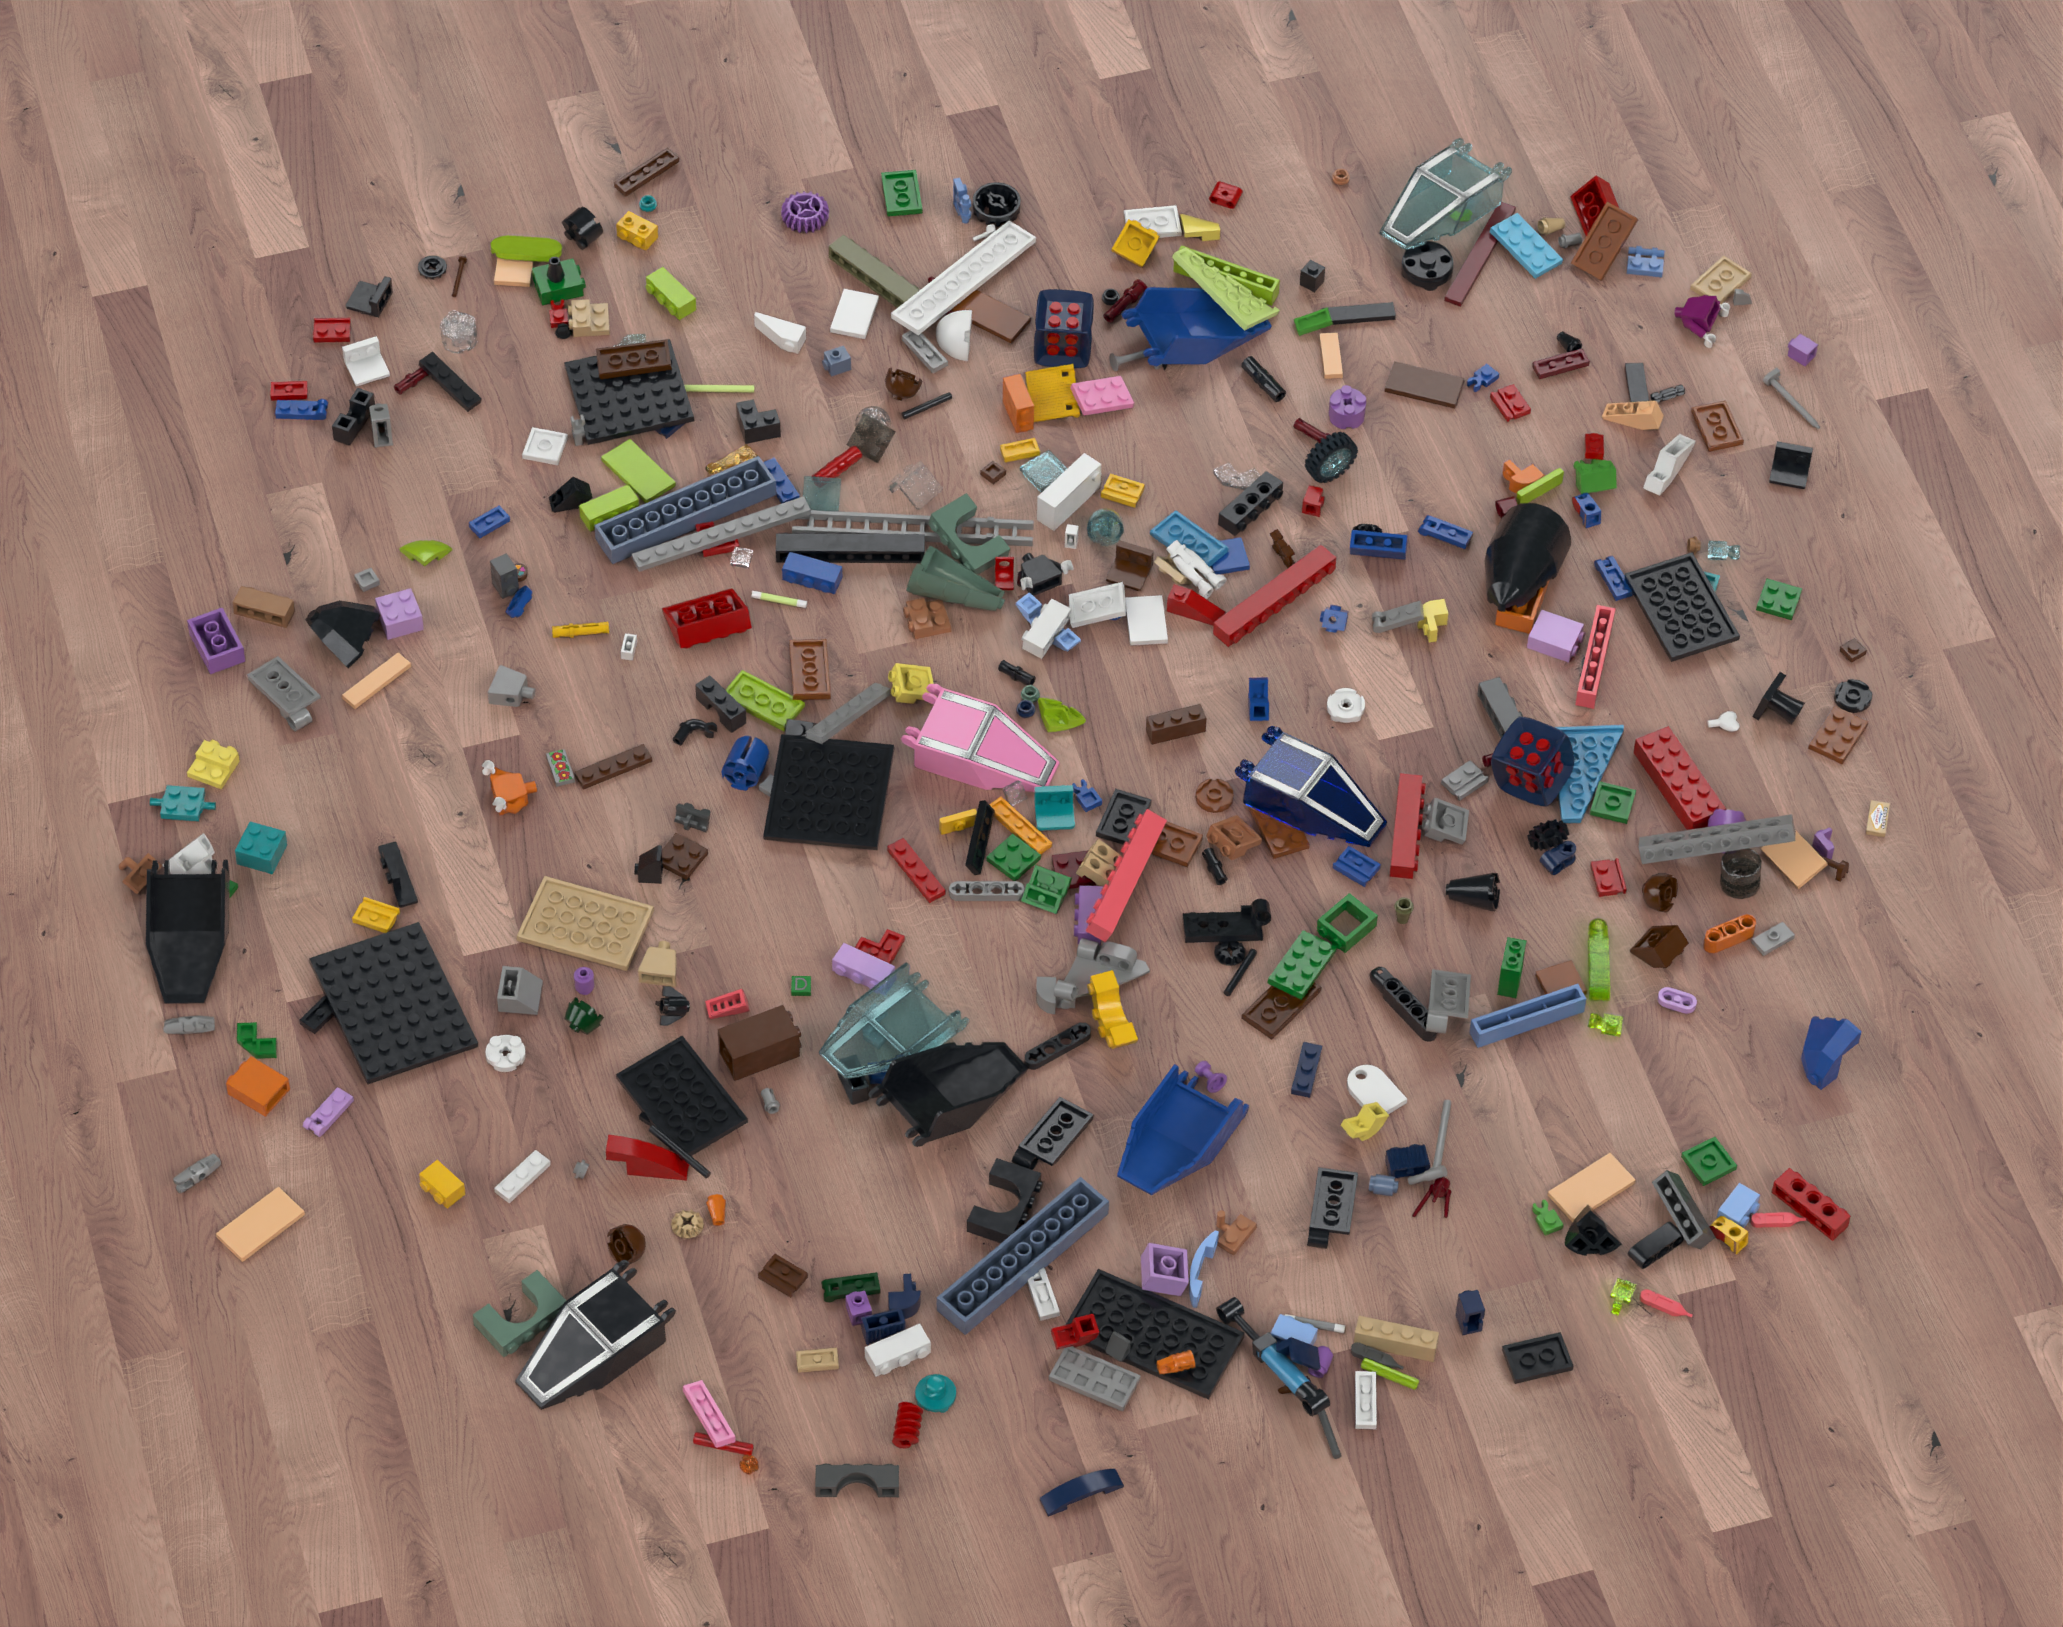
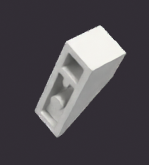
[754,312,806,354]

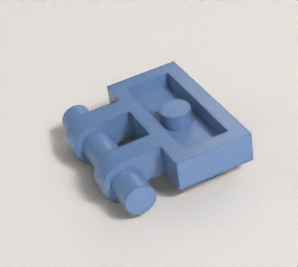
[953,178,971,224]
[1627,246,1665,277]

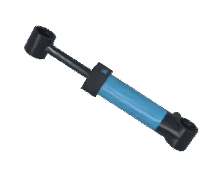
[1216,1297,1330,1417]

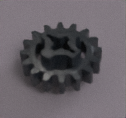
[1527,819,1570,851]

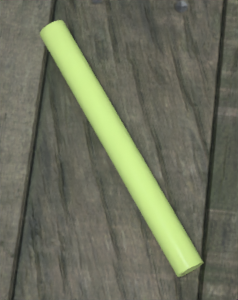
[684,385,754,393]

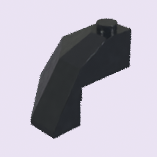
[305,600,380,668]

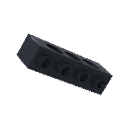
[1218,471,1283,536]

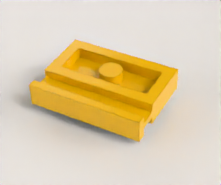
[1101,473,1145,508]
[352,897,400,933]

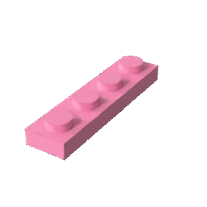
[683,1380,735,1448]

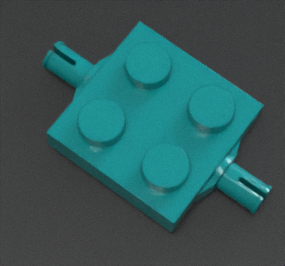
[150,785,216,821]

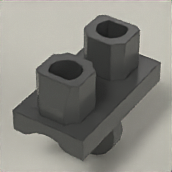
[674,802,711,832]

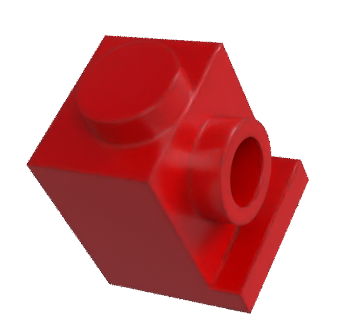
[1302,485,1325,517]

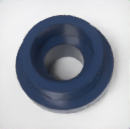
[1016,700,1035,718]

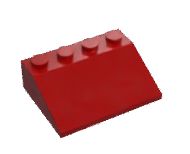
[662,588,752,648]

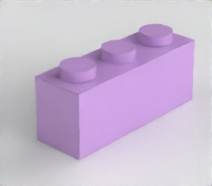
[832,943,895,994]

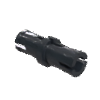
[998,660,1036,685]
[1202,848,1228,885]

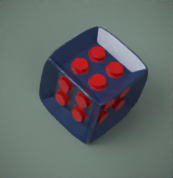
[1034,289,1094,368]
[1491,716,1575,807]

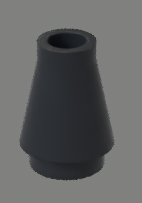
[547,257,565,283]
[1557,331,1582,352]

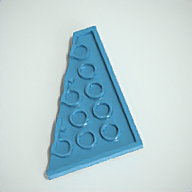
[1555,725,1624,823]

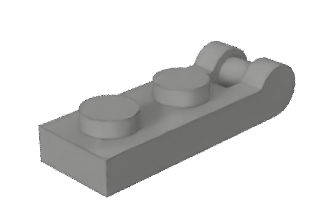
[1372,601,1424,633]

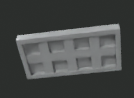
[1049,1346,1141,1411]

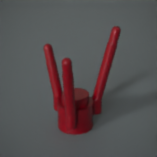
[1412,1177,1452,1218]

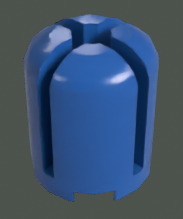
[721,736,769,791]

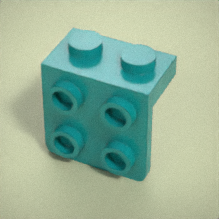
[1034,785,1075,831]

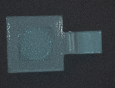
[1708,541,1740,560]

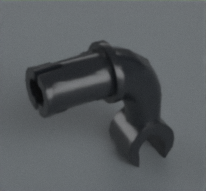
[673,719,717,746]

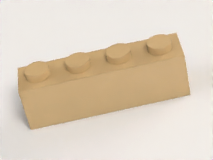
[1354,1316,1439,1362]

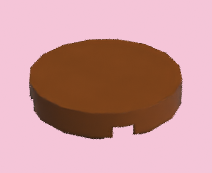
[1195,779,1234,813]

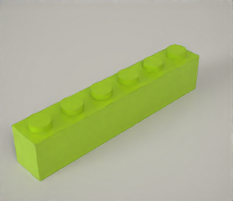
[1173,245,1280,306]

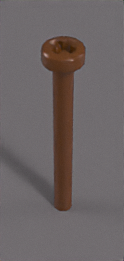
[452,256,467,297]

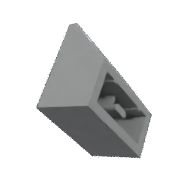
[497,966,543,1015]

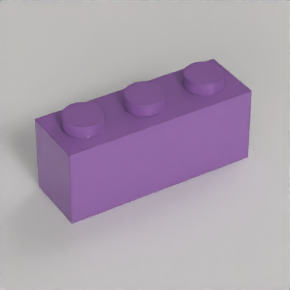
[1074,886,1103,945]

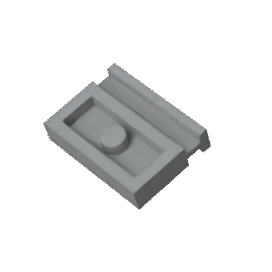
[1441,760,1489,801]

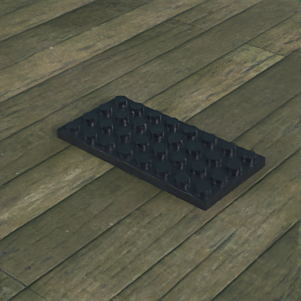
[1065,1269,1245,1400]

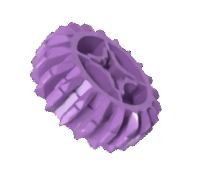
[781,191,829,234]

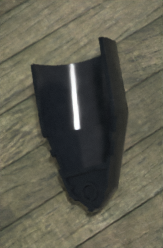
[1485,503,1571,612]

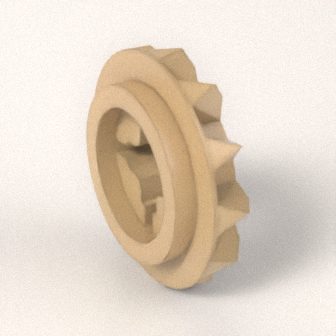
[671,1209,704,1238]

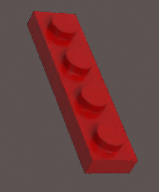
[887,838,946,903]

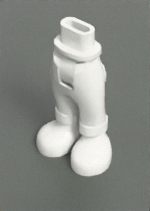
[1166,540,1227,599]

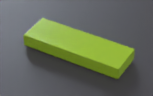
[1516,468,1564,505]

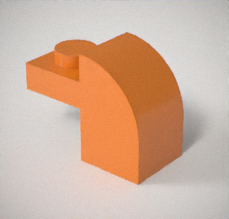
[1503,459,1545,494]

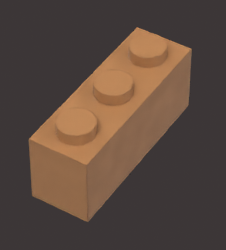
[233,586,295,628]

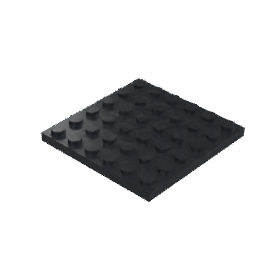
[564,339,694,445]
[763,734,895,850]

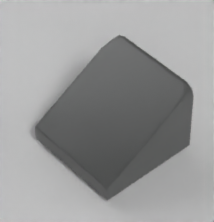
[1106,1331,1131,1362]

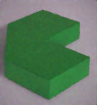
[237,1022,277,1059]

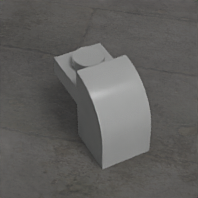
[1036,977,1075,1014]

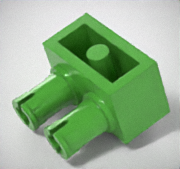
[1573,459,1617,494]

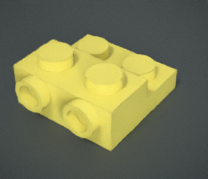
[888,663,937,704]
[187,740,240,790]

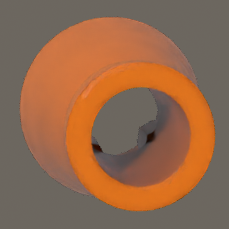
[706,1194,726,1226]

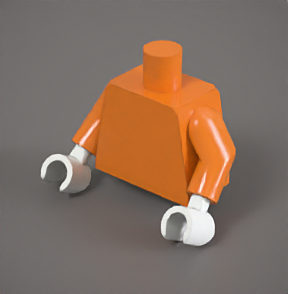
[482,760,537,815]

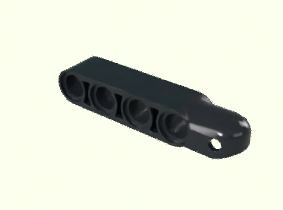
[1369,966,1437,1042]

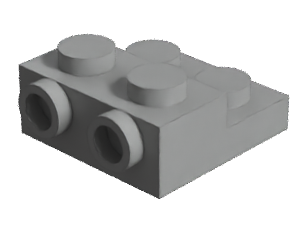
[1422,798,1469,845]

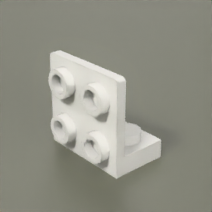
[342,336,390,386]

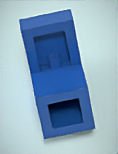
[1248,677,1269,721]

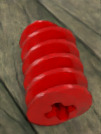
[892,1402,923,1449]

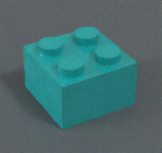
[235,821,288,874]

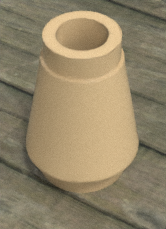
[1537,218,1565,235]

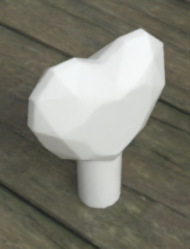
[1707,711,1740,732]

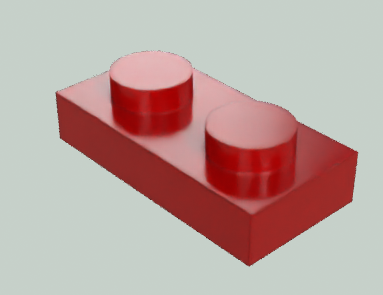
[270,381,308,401]
[1585,433,1604,460]

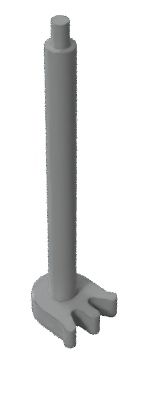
[1763,367,1820,429]

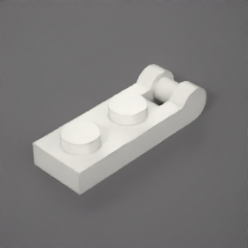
[1027,1267,1060,1321]

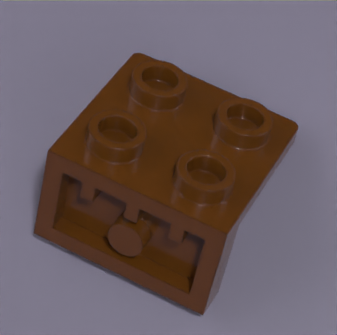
[1106,540,1154,591]

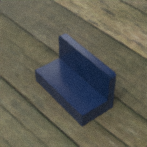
[1276,1337,1321,1371]

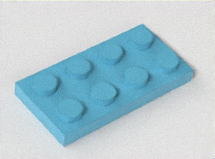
[1490,213,1563,279]

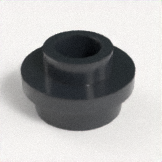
[1102,289,1120,305]

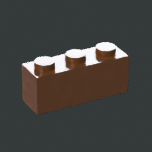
[1146,704,1207,745]

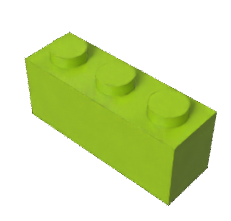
[645,267,696,320]
[579,484,639,532]

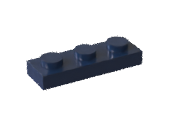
[1291,1042,1323,1098]

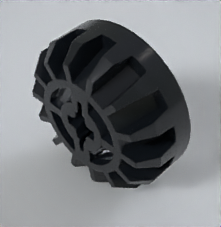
[973,182,1021,227]

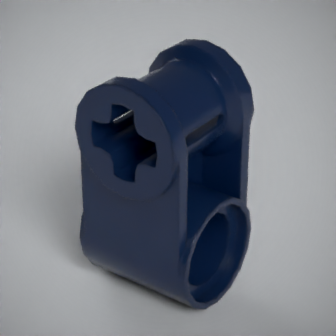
[1539,841,1576,875]

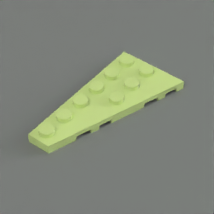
[1172,247,1280,331]

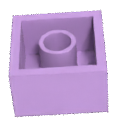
[375,588,424,640]
[1141,1243,1189,1296]

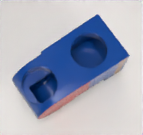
[1572,492,1601,528]

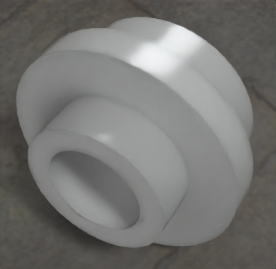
[573,1160,589,1179]

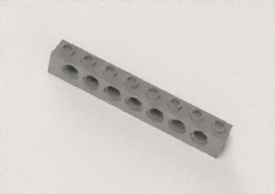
[1639,814,1796,864]

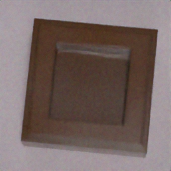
[980,461,1006,485]

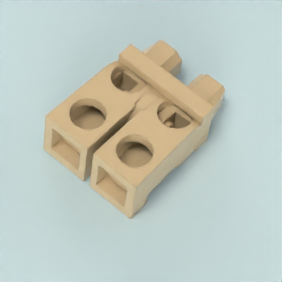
[1076,839,1121,886]

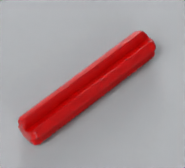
[693,1432,754,1456]

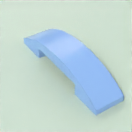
[1015,593,1081,652]
[1189,1230,1219,1308]

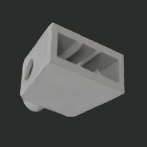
[369,403,393,448]
[488,665,536,707]

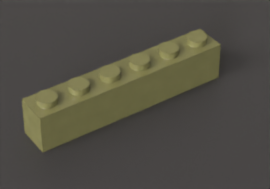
[829,235,920,308]

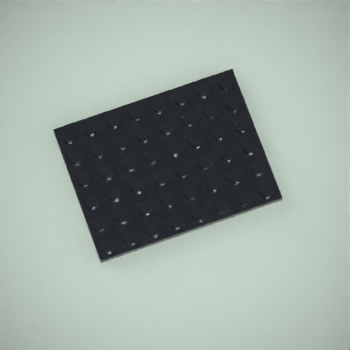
[309,922,478,1085]

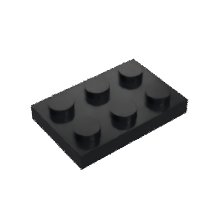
[1096,788,1152,845]
[1502,1332,1574,1384]

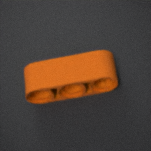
[1703,914,1756,953]

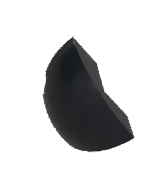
[1565,1205,1622,1256]

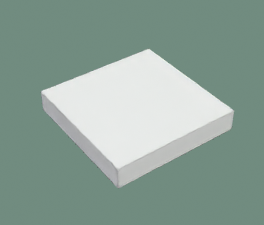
[522,427,568,465]

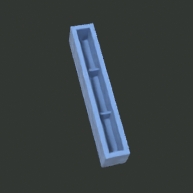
[1469,984,1586,1048]

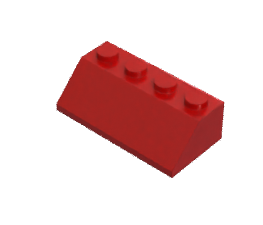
[1570,175,1619,236]

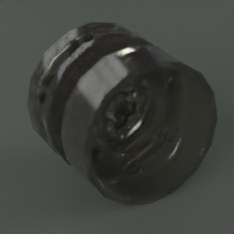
[1720,848,1762,899]

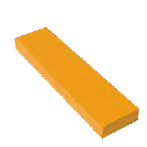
[989,796,1052,854]

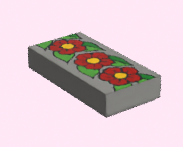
[546,749,575,787]

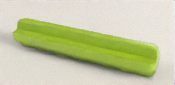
[1361,1358,1419,1390]

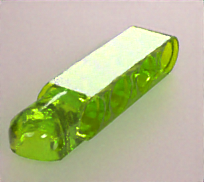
[1588,918,1610,1001]

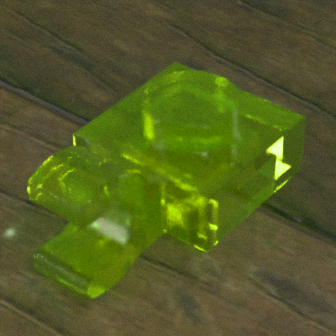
[1588,1013,1623,1037]
[1610,1278,1637,1316]

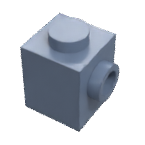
[822,346,851,376]

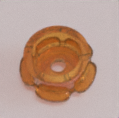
[739,1455,759,1475]

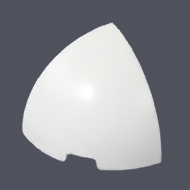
[936,310,972,361]
[162,833,215,874]

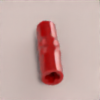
[811,446,862,488]

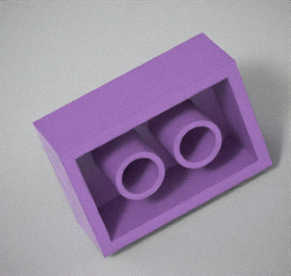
[187,608,245,674]

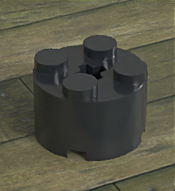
[562,207,603,250]

